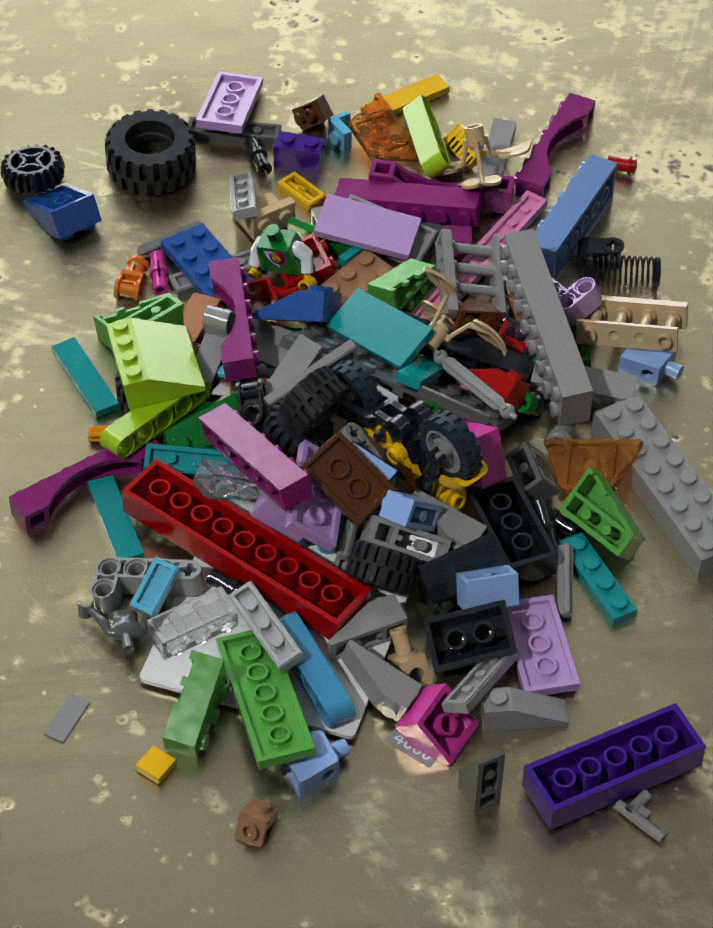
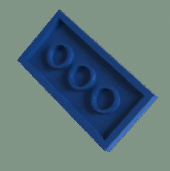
[161,223,253,297]

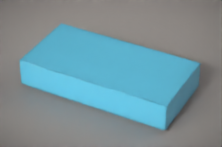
[129,556,181,618]

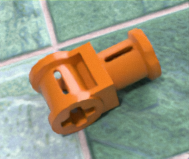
[114,255,149,302]

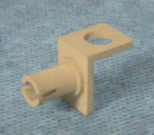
[387,626,433,689]

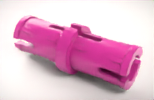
[149,250,169,296]

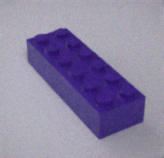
[522,703,706,830]

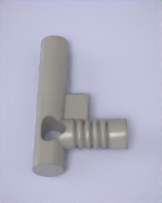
[614,790,667,843]

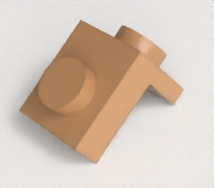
[235,798,280,847]

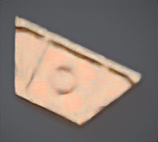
[349,92,419,162]
[543,439,643,492]

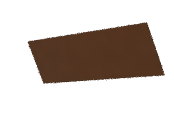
[350,421,418,493]

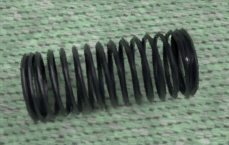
[584,254,661,288]

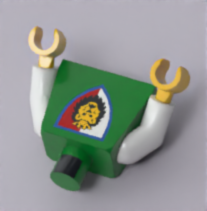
[247,224,317,290]

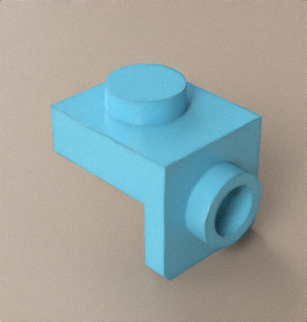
[328,111,352,152]

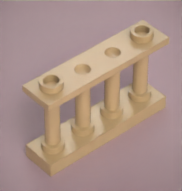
[576,295,688,352]

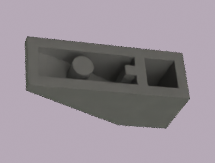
[458,750,505,813]

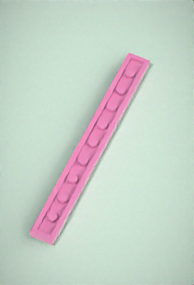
[413,190,547,318]

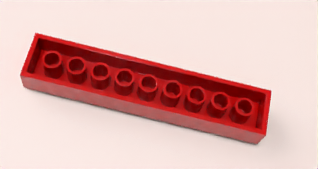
[121,458,371,640]

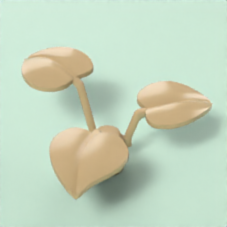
[438,124,532,189]
[421,265,507,357]

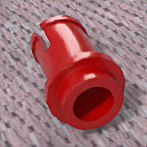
[607,155,637,175]

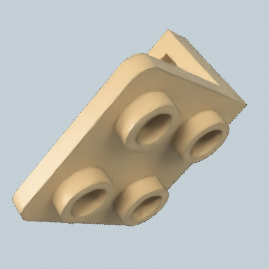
[231,192,295,240]

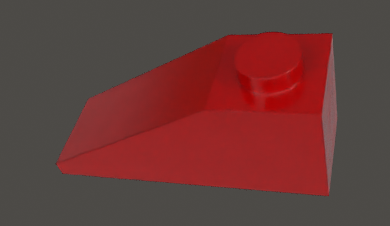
[448,369,531,412]

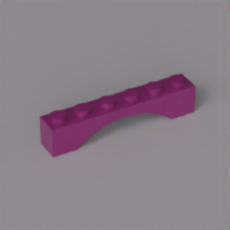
[514,93,596,198]
[369,159,515,214]
[209,257,260,382]
[9,438,159,534]

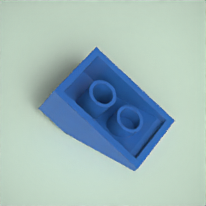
[23,183,102,240]
[251,285,342,323]

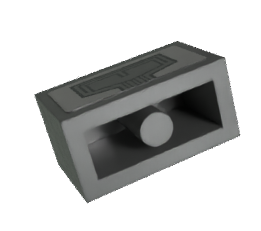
[506,441,560,501]

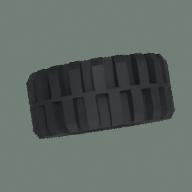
[105,109,196,196]

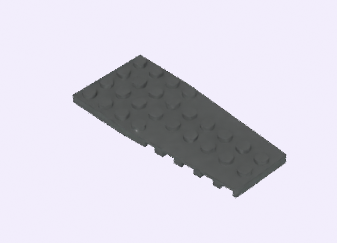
[279,322,519,432]

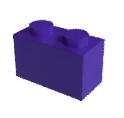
[273,131,325,175]

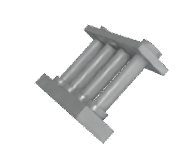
[435,229,509,323]

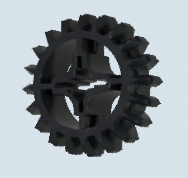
[0,144,65,195]

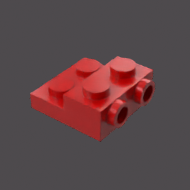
[281,233,338,286]

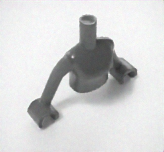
[77,600,166,654]

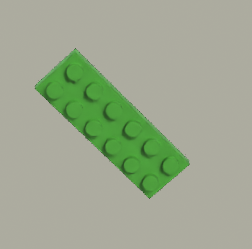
[216,630,316,769]

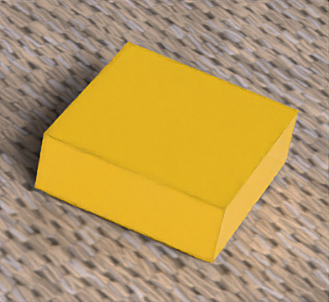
[135,745,177,785]

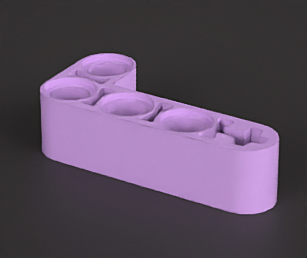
[552,277,603,326]

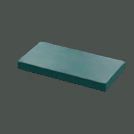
[326,288,435,370]

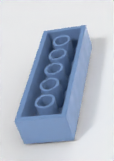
[535,154,617,280]

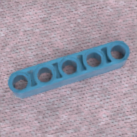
[278,611,356,728]

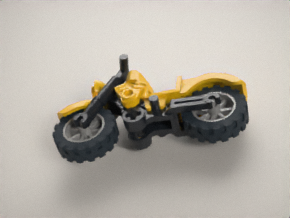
[330,360,488,511]

